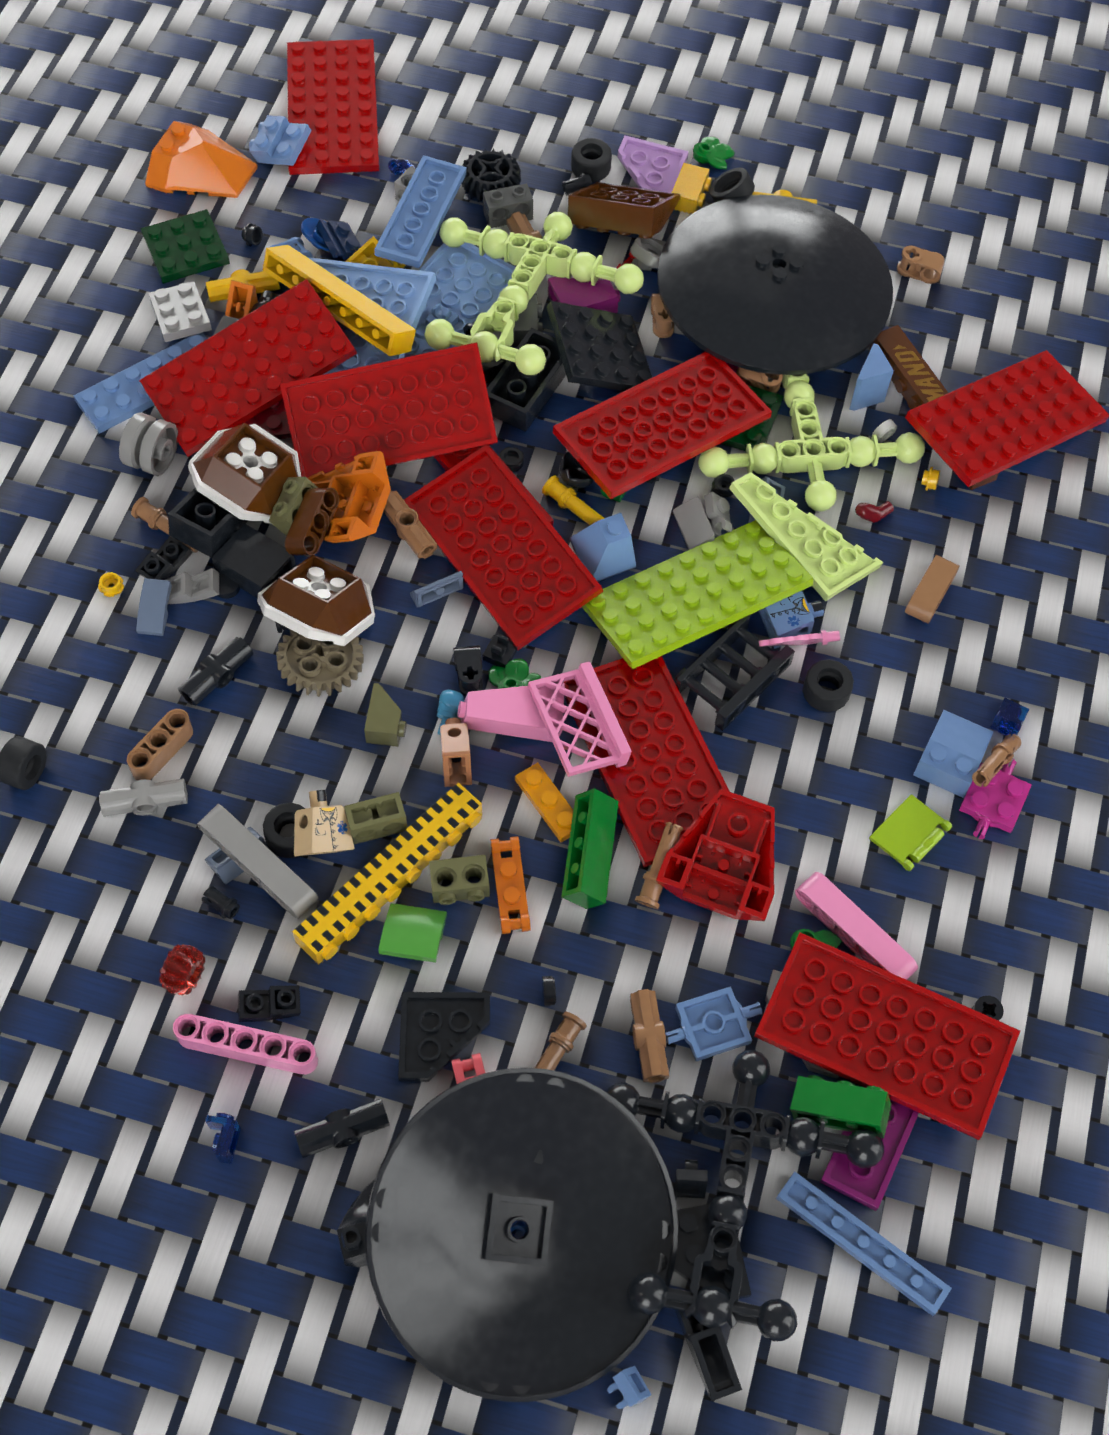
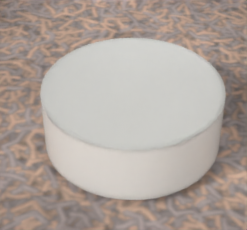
[872,419,897,443]

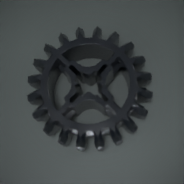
[462,149,521,202]

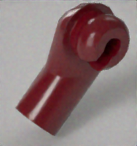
[855,501,894,523]

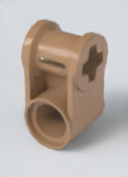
[897,245,945,284]
[651,293,674,338]
[736,367,783,393]

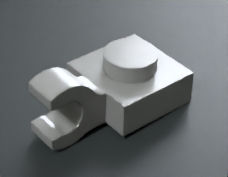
[704,492,732,537]

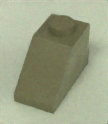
[364,683,407,747]

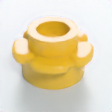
[921,467,940,491]
[98,572,124,597]

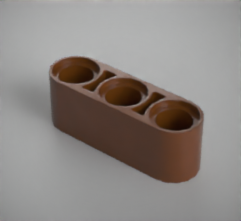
[285,488,339,555]

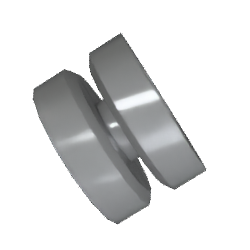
[119,412,178,476]

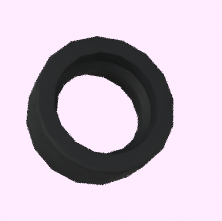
[709,168,755,202]

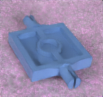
[665,986,762,1062]

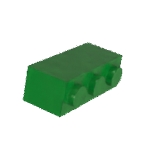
[790,1075,891,1138]

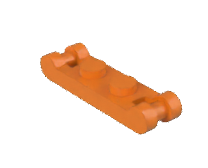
[490,836,531,934]

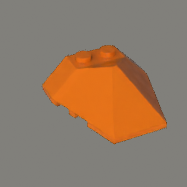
[145,121,258,198]
[308,451,391,543]

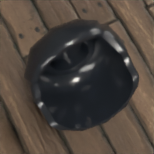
[559,451,594,488]

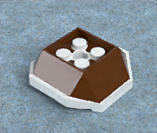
[188,423,301,523]
[257,555,375,646]

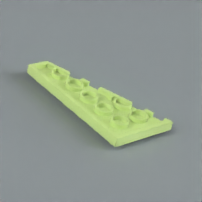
[729,472,884,601]

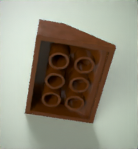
[568,182,680,239]

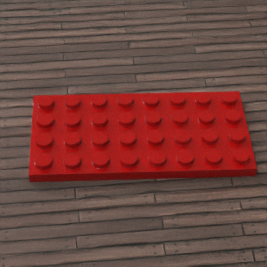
[287,39,379,175]
[139,279,357,457]
[280,342,498,478]
[905,350,1109,487]
[553,352,772,499]
[404,445,603,650]
[563,656,730,867]
[754,932,1020,1140]

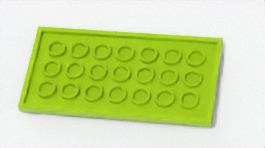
[582,520,813,669]

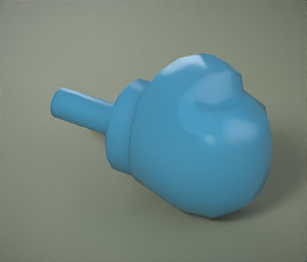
[436,689,464,735]

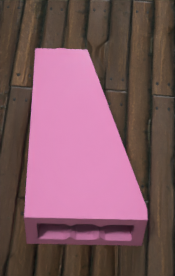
[457,683,565,742]

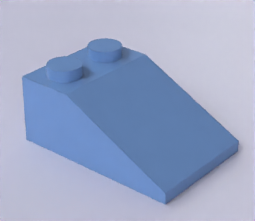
[913,710,993,798]

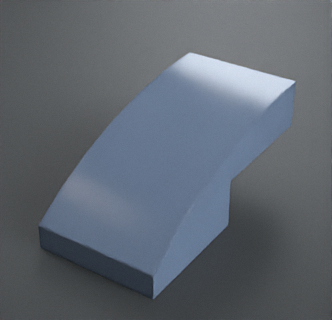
[136,578,172,636]

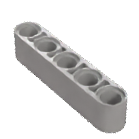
[197,804,318,919]

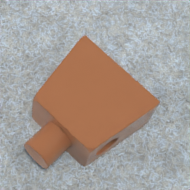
[440,718,472,787]

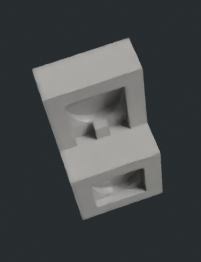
[166,568,219,604]

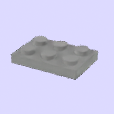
[148,281,212,342]

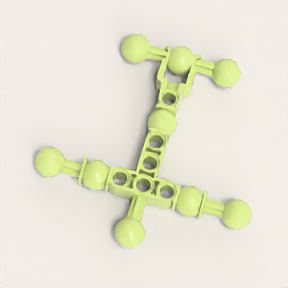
[424,212,644,375]
[698,374,925,512]

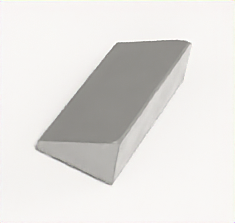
[673,496,715,550]

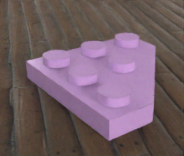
[618,136,689,193]

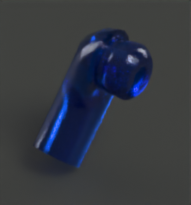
[388,159,416,175]

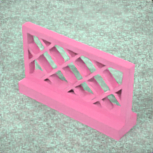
[528,661,632,777]

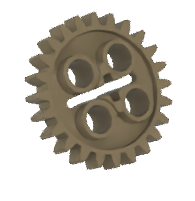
[276,629,364,697]

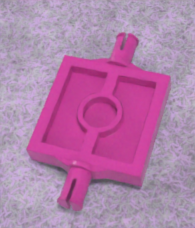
[959,759,1032,839]

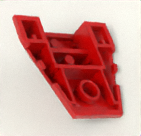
[656,789,775,921]

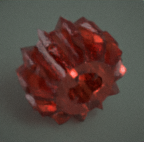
[159,944,206,996]

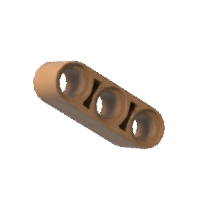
[905,555,960,624]
[127,709,193,780]

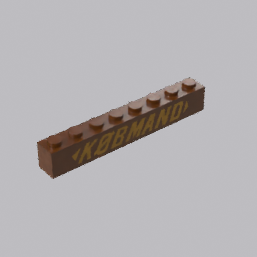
[870,325,999,490]

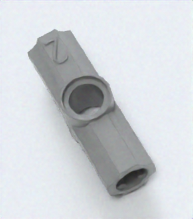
[99,778,188,817]

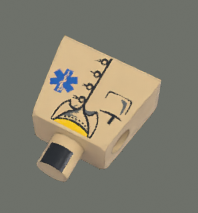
[294,790,354,856]

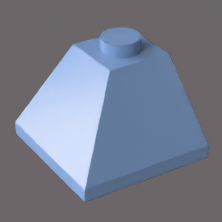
[569,513,636,582]

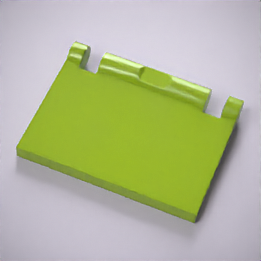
[869,794,952,871]

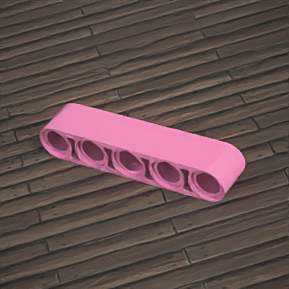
[795,872,918,980]
[173,1014,318,1075]

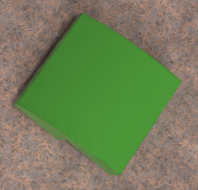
[378,903,447,963]

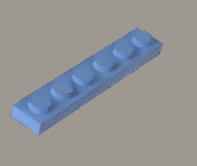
[776,1171,952,1316]

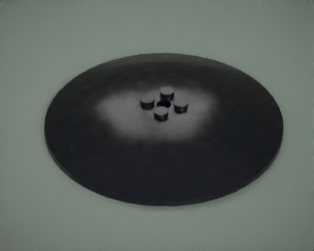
[657,195,893,375]
[365,1068,678,1402]

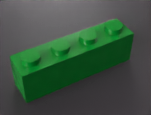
[562,788,619,909]

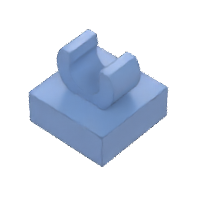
[425,303,459,327]
[607,1366,652,1409]

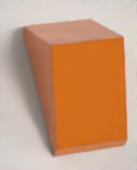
[225,280,258,319]

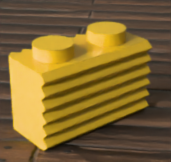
[671,162,712,214]

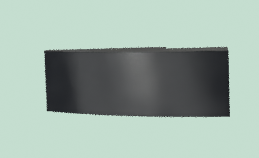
[675,1309,742,1401]

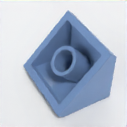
[849,344,894,411]

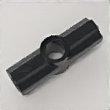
[178,637,253,706]
[294,1099,390,1158]

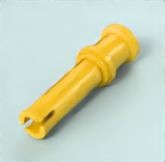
[542,475,604,525]

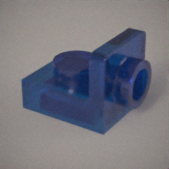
[990,698,1029,736]
[205,1113,241,1164]

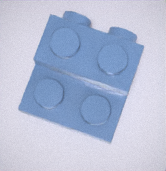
[249,115,312,166]

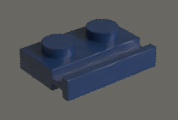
[316,219,361,260]

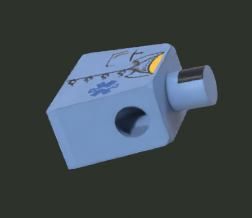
[759,591,824,649]

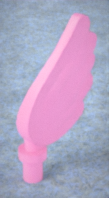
[759,630,840,647]

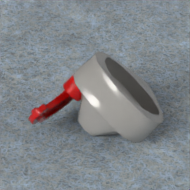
[616,237,666,270]

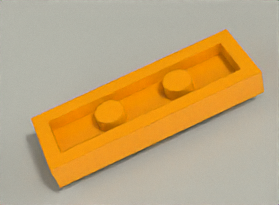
[515,762,573,843]

